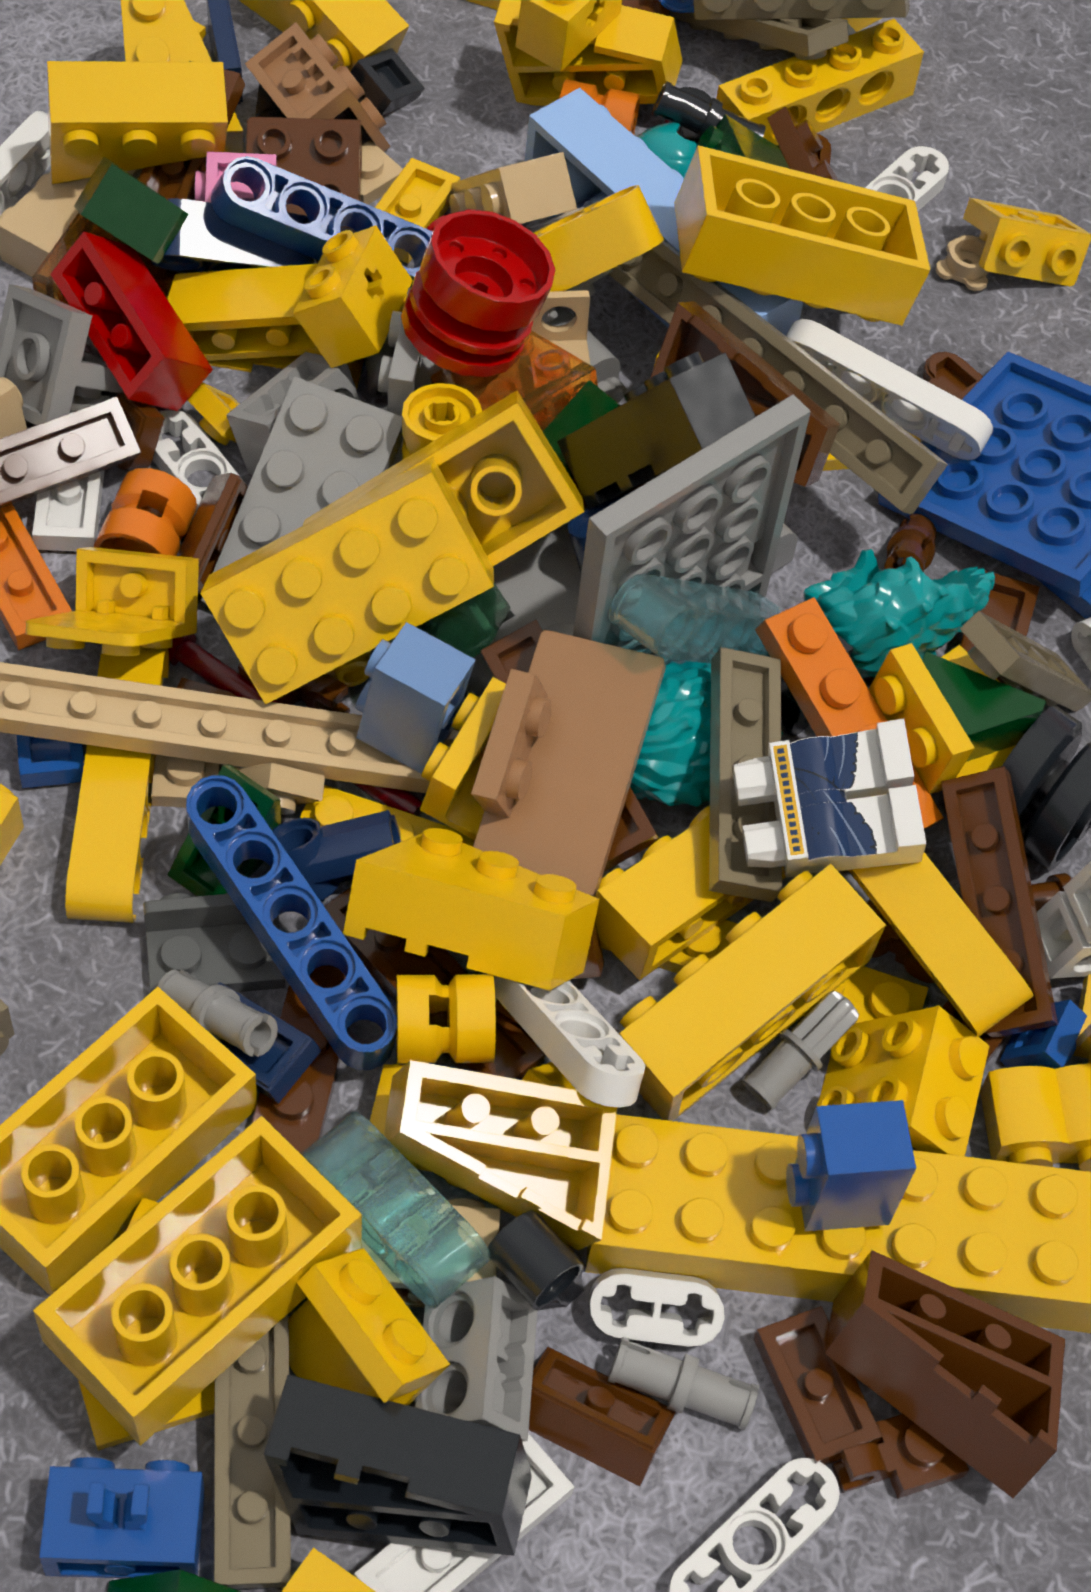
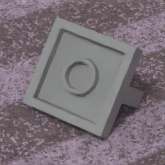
[0,284,124,426]

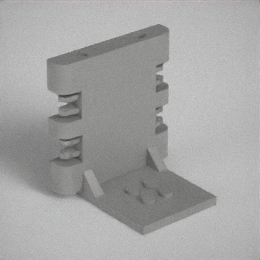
[382,309,811,698]

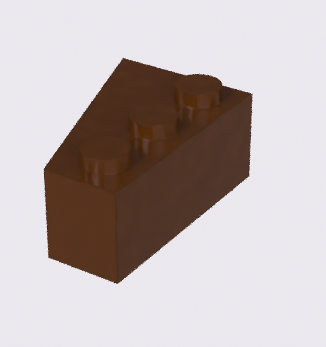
[651,301,840,487]
[824,1250,1065,1499]

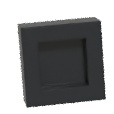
[350,48,425,116]

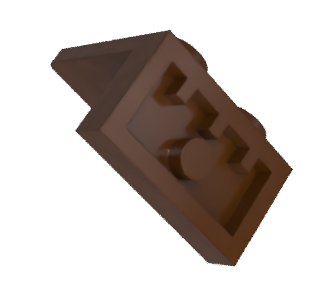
[246,117,362,233]

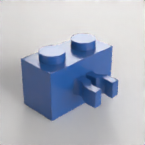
[39,1457,205,1579]

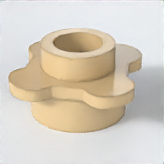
[936,235,989,291]

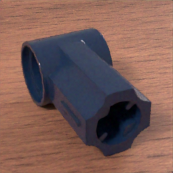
[272,810,402,901]

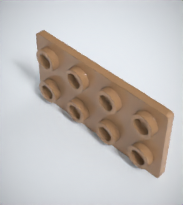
[471,630,666,897]

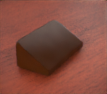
[177,473,248,600]
[529,1347,676,1487]

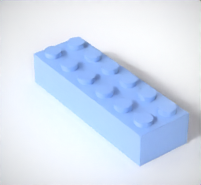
[525,88,803,335]

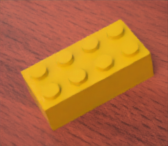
[674,145,930,326]
[302,390,584,566]
[200,457,494,705]
[619,864,886,1121]
[0,986,257,1295]
[33,1116,362,1446]

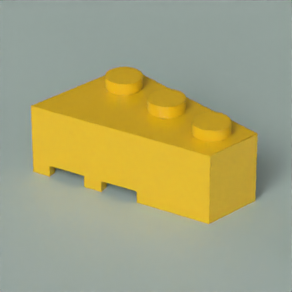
[121,0,243,153]
[239,0,409,71]
[494,0,683,106]
[47,61,228,184]
[167,264,364,390]
[343,828,600,991]
[383,1060,617,1250]

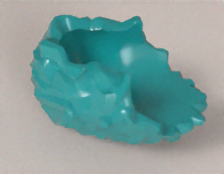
[803,549,995,678]
[630,658,783,807]

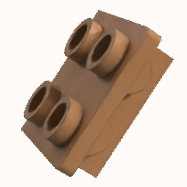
[245,22,391,152]

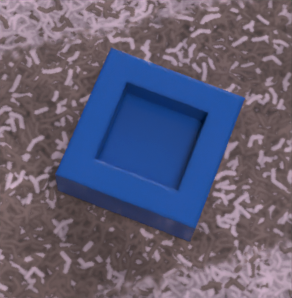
[16,735,85,788]
[1000,999,1087,1069]

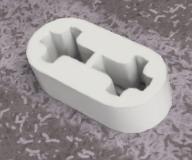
[589,1268,725,1347]

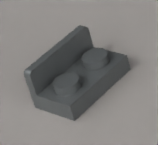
[143,893,285,993]

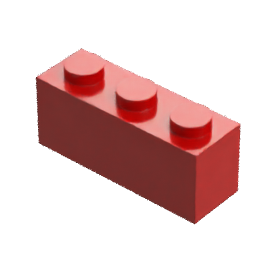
[50,231,213,411]

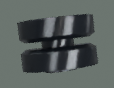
[1001,706,1091,871]

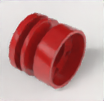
[401,209,556,377]

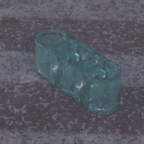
[301,1112,491,1309]

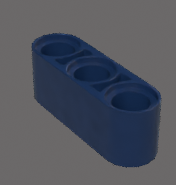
[151,198,316,273]

